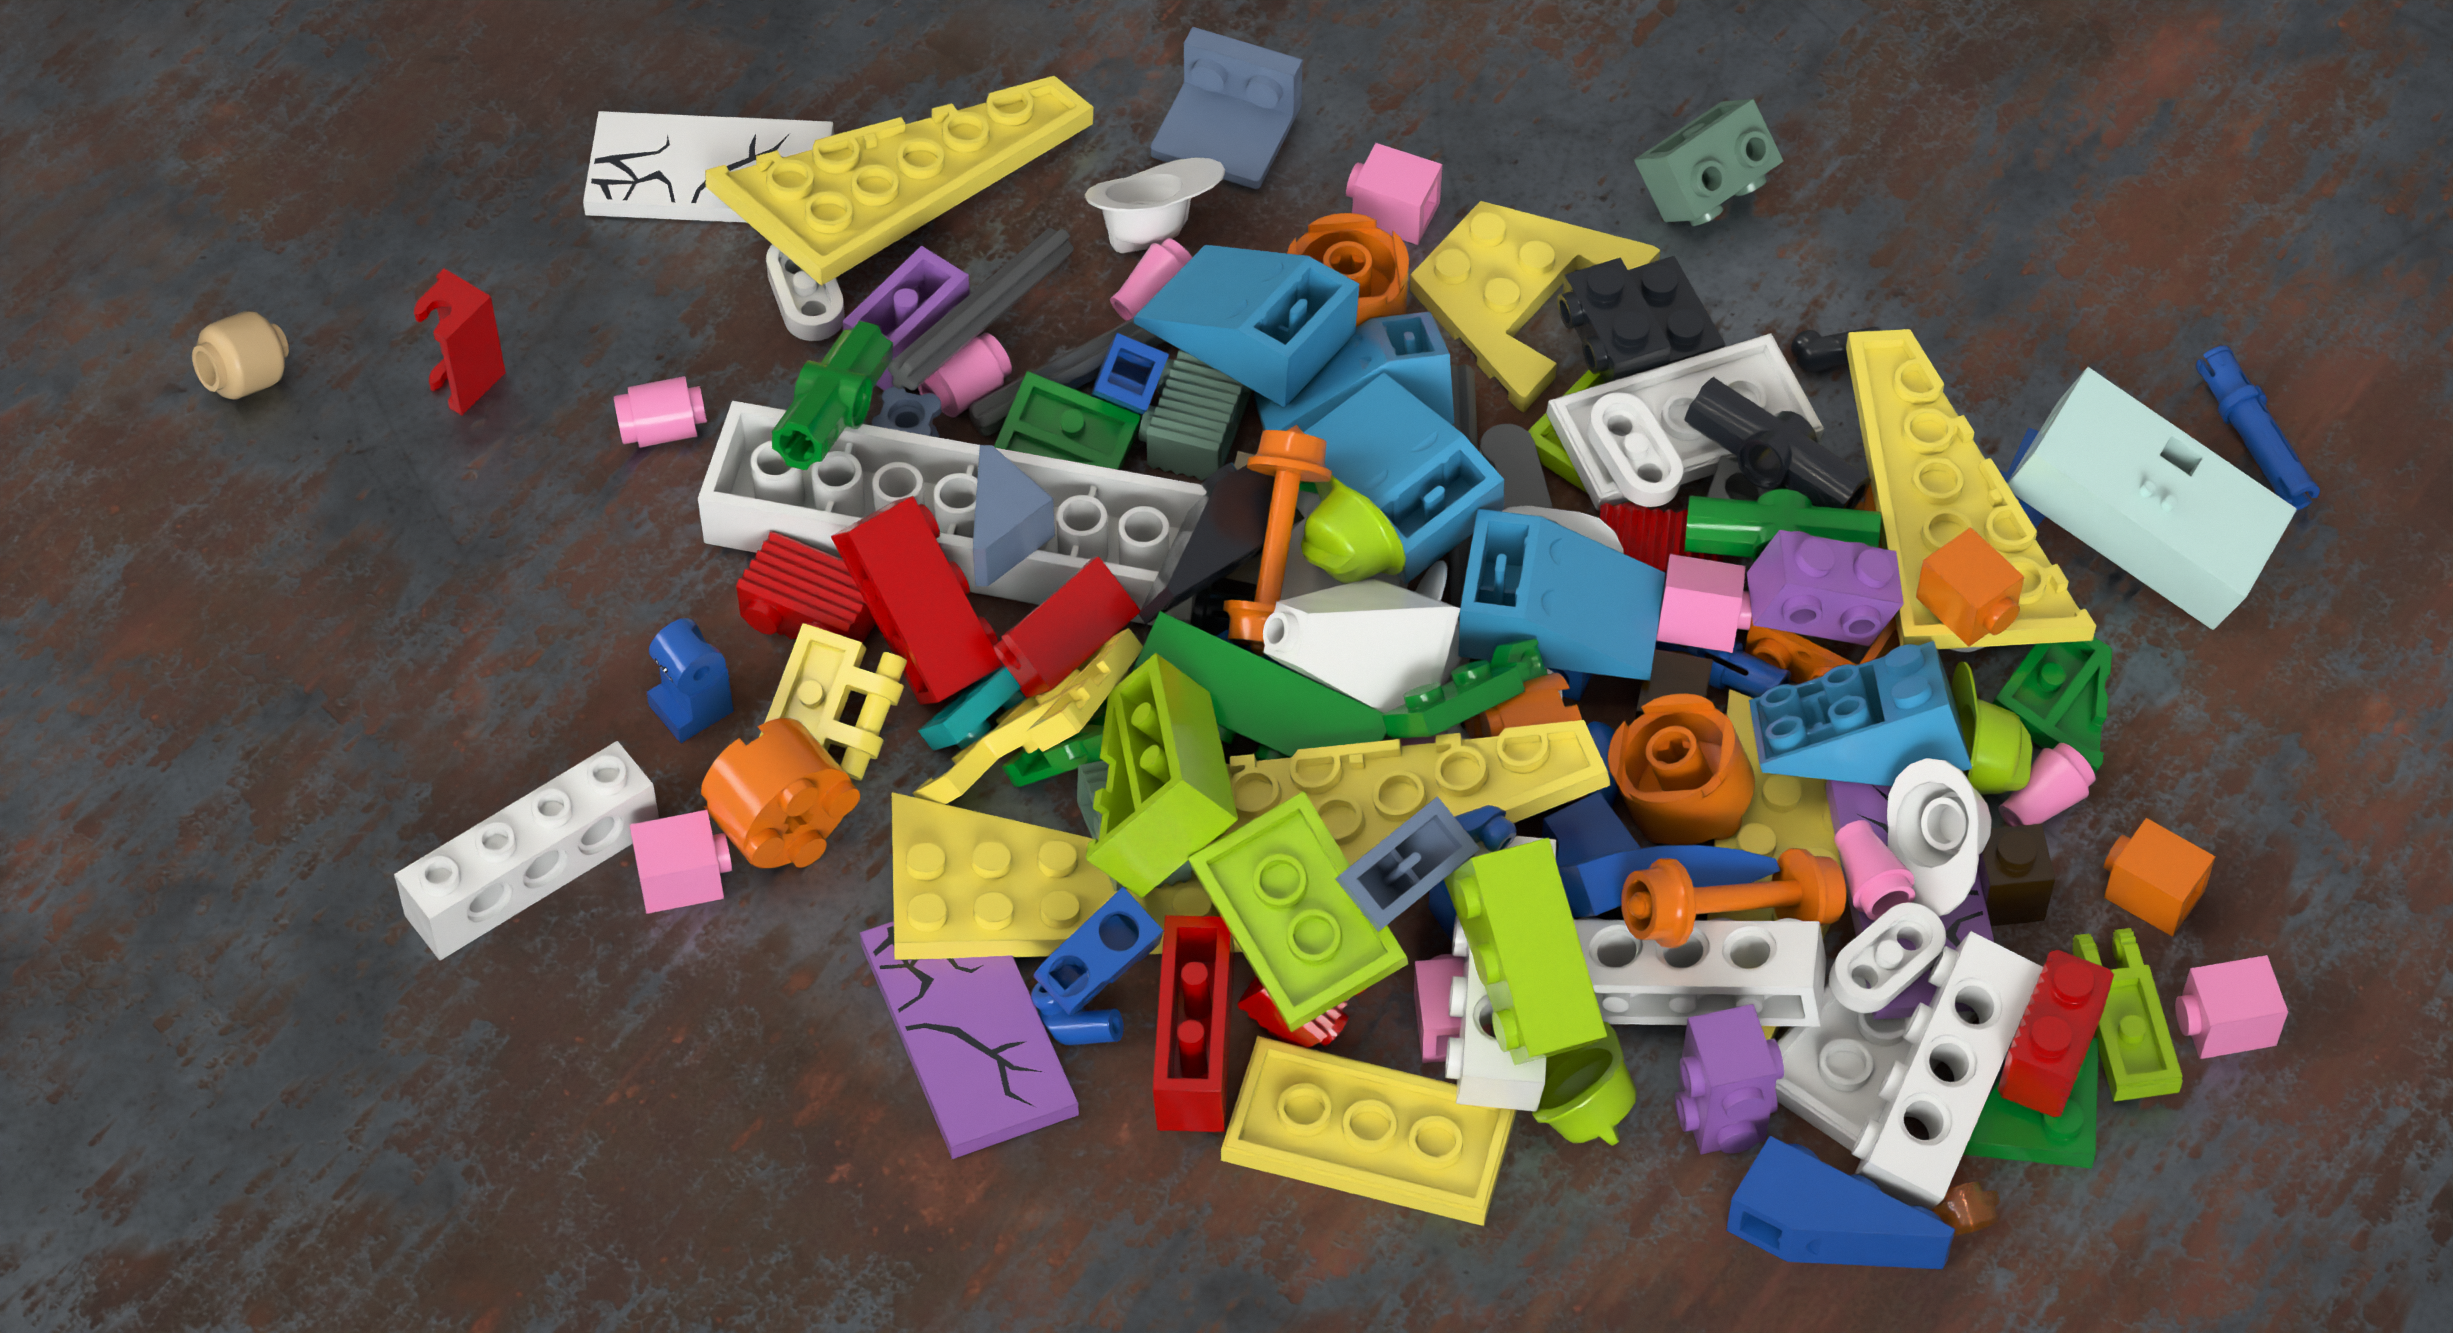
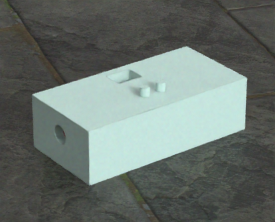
[2007,367,2297,630]

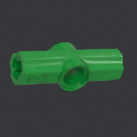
[772,321,893,471]
[1684,489,1881,562]

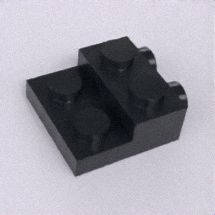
[1557,256,1725,383]

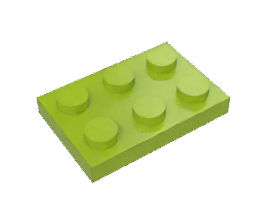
[1188,791,1408,1032]

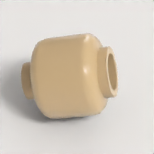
[192,311,289,400]

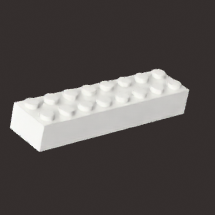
[698,401,1207,625]

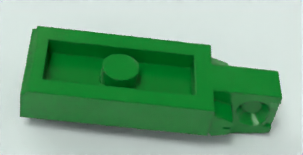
[1382,638,1548,738]

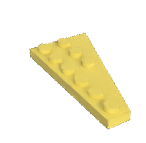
[1846,329,2096,649]
[892,792,1242,960]

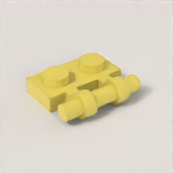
[759,623,907,781]

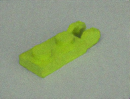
[2072,928,2183,1101]

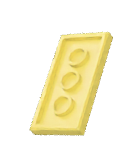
[1221,1036,1517,1226]

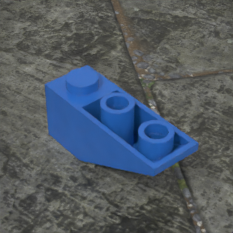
[1726,1136,1955,1269]

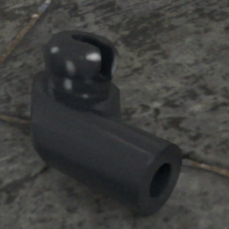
[1791,326,1882,373]

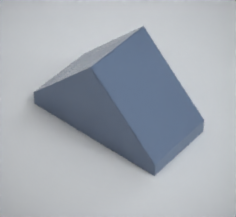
[973,445,1055,586]
[1335,796,1480,932]

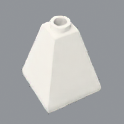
[1263,578,1461,713]

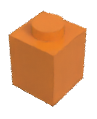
[1916,527,2024,647]
[2103,818,2216,937]

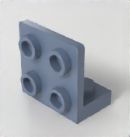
[1150,27,1303,189]

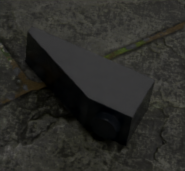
[1139,462,1305,625]

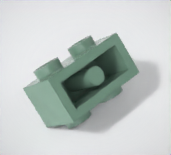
[1634,98,1783,226]

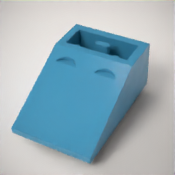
[1134,245,1359,408]
[1254,312,1454,432]
[1304,372,1504,584]
[1458,509,1666,681]
[1749,641,1972,786]

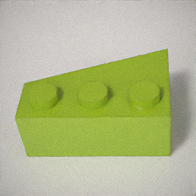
[1086,653,1238,898]
[1444,837,1607,1066]

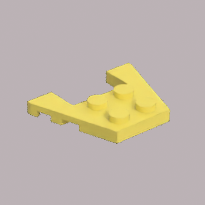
[1410,201,1660,413]
[912,628,1143,804]

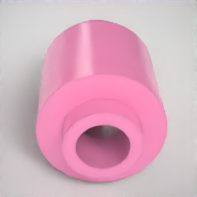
[918,333,1012,417]
[613,376,707,448]

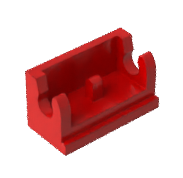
[414,268,506,416]
[994,556,1140,698]

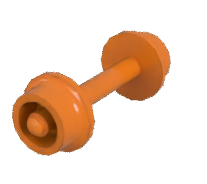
[1223,425,1332,656]
[1621,848,1846,948]

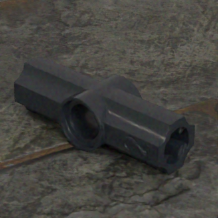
[1684,377,1872,510]

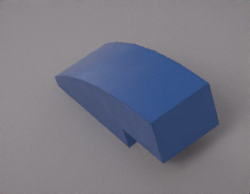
[1558,845,1780,918]

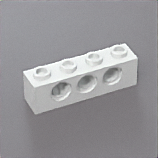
[394,741,659,960]
[1445,836,1556,1111]
[1573,917,1827,1027]
[1851,931,2043,1211]

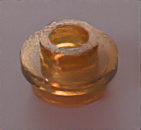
[1932,1182,2001,1236]

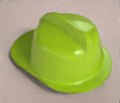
[1301,474,1406,584]
[1951,662,2032,794]
[1532,1021,1637,1146]

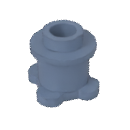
[872,386,942,438]

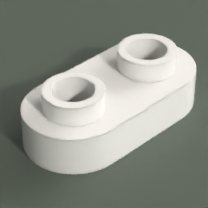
[766,244,845,341]
[1587,392,1683,507]
[1829,903,1946,1013]

